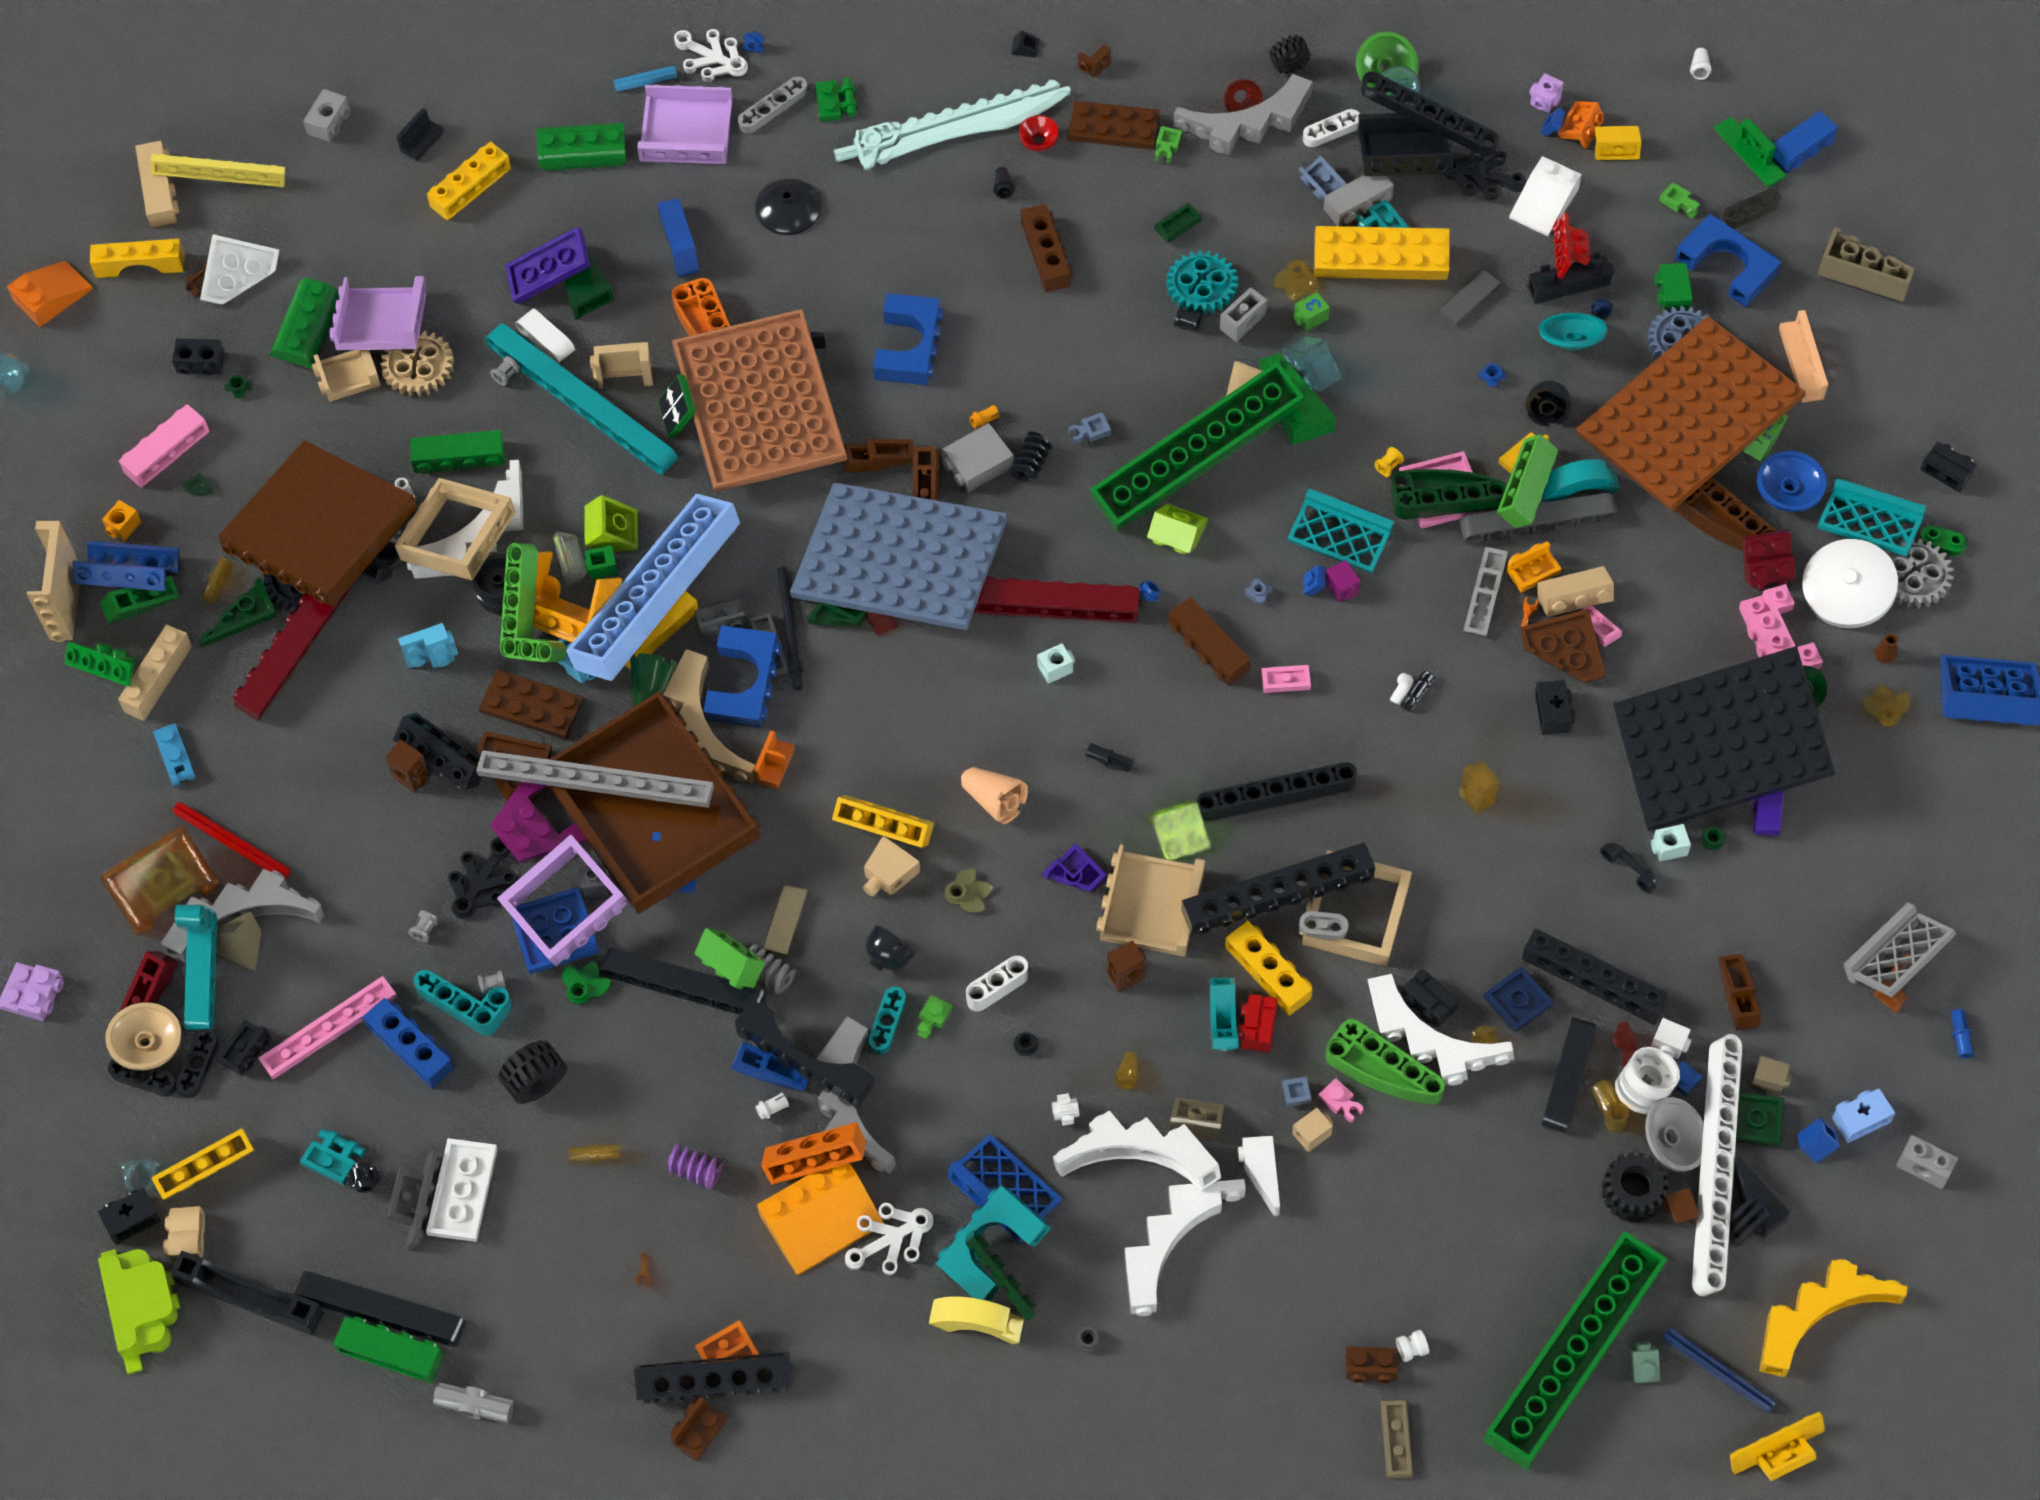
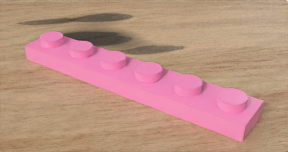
[258,976,398,1080]

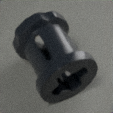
[1174,307,1202,332]

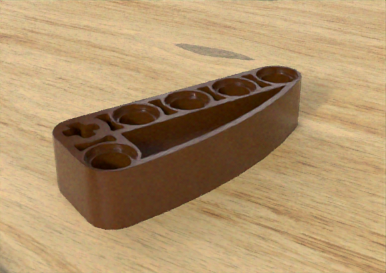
[1674,477,1777,551]

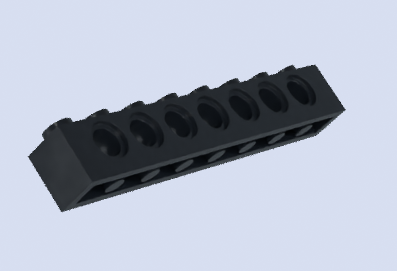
[1181,842,1375,935]

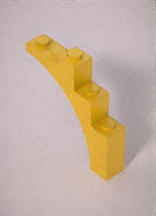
[1759,1259,1908,1377]

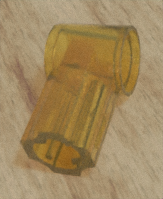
[1590,1080,1629,1133]

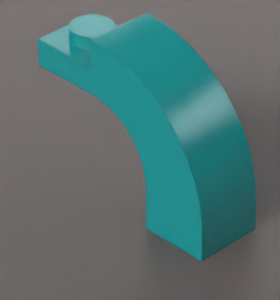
[1542,459,1621,502]
[1209,977,1238,1051]

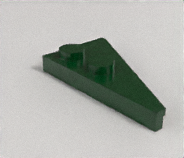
[198,577,278,648]

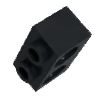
[172,338,225,375]

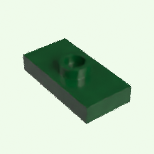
[1154,202,1202,243]

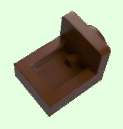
[1078,44,1111,78]

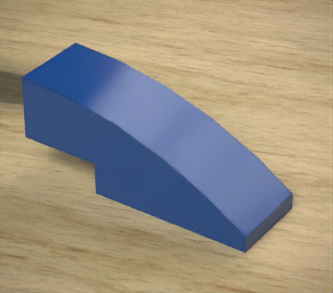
[730,1042,809,1091]

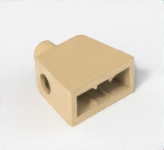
[863,836,920,897]

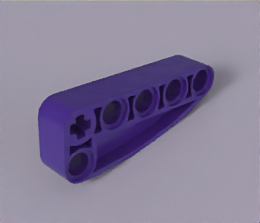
[1753,791,1783,837]

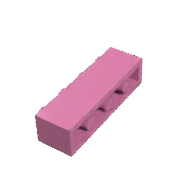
[118,404,210,488]

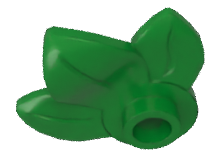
[562,961,611,1005]

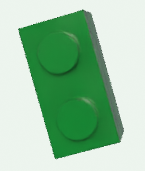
[1654,263,1693,313]

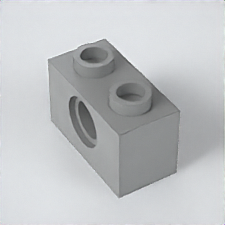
[303,89,350,142]
[1220,287,1267,342]
[1896,1135,1958,1189]

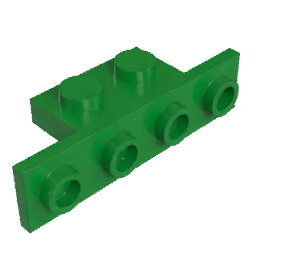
[1714,117,1786,188]
[65,641,136,686]

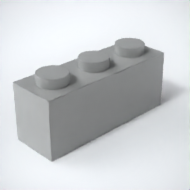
[1323,175,1394,227]

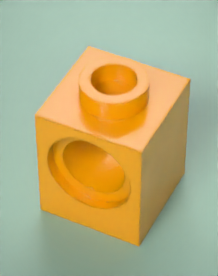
[102,500,142,542]

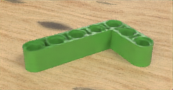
[500,543,567,662]

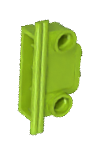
[98,1249,181,1375]

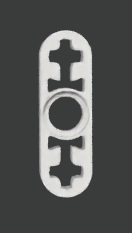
[1303,109,1360,147]

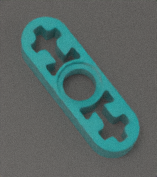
[868,986,906,1055]

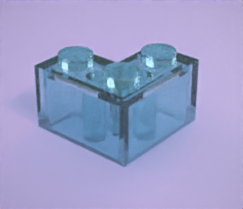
[1282,335,1342,392]

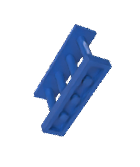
[72,541,181,591]

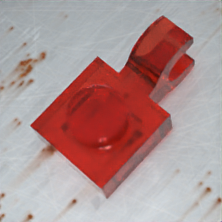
[1613,1022,1637,1067]

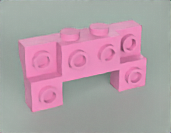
[1739,584,1823,670]

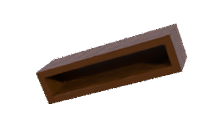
[1168,596,1251,686]

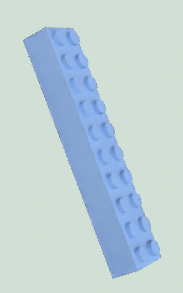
[566,494,740,681]

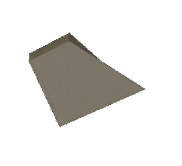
[216,911,262,971]

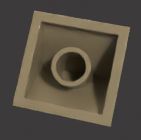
[1170,1097,1225,1142]

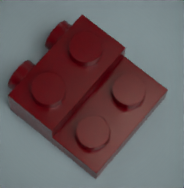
[1742,530,1796,589]

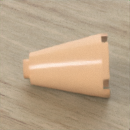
[961,767,1028,824]

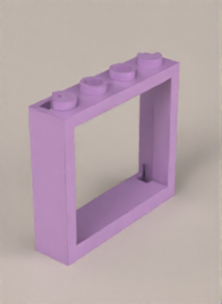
[497,835,630,966]

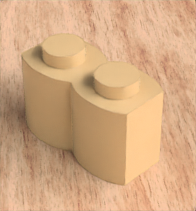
[164,1206,205,1262]

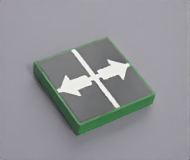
[658,374,696,438]

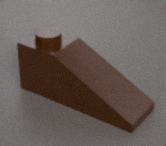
[913,447,942,501]

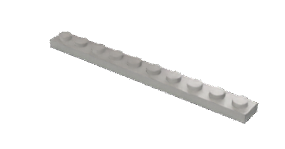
[476,750,714,808]

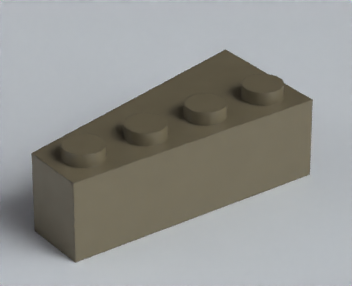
[1817,227,1915,302]

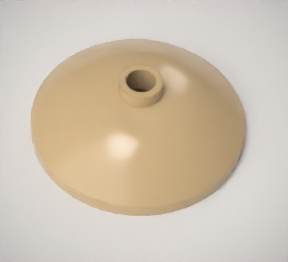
[106,1003,181,1070]

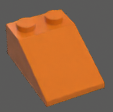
[7,260,93,327]

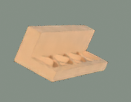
[1779,310,1828,403]

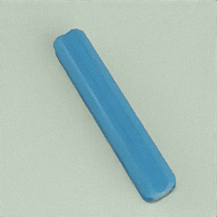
[614,65,677,92]

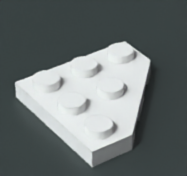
[200,234,279,305]

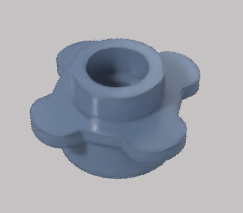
[1245,578,1272,603]

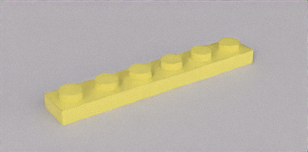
[151,154,285,187]

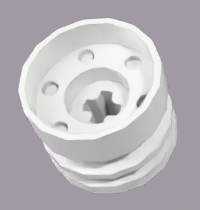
[1615,1047,1680,1114]

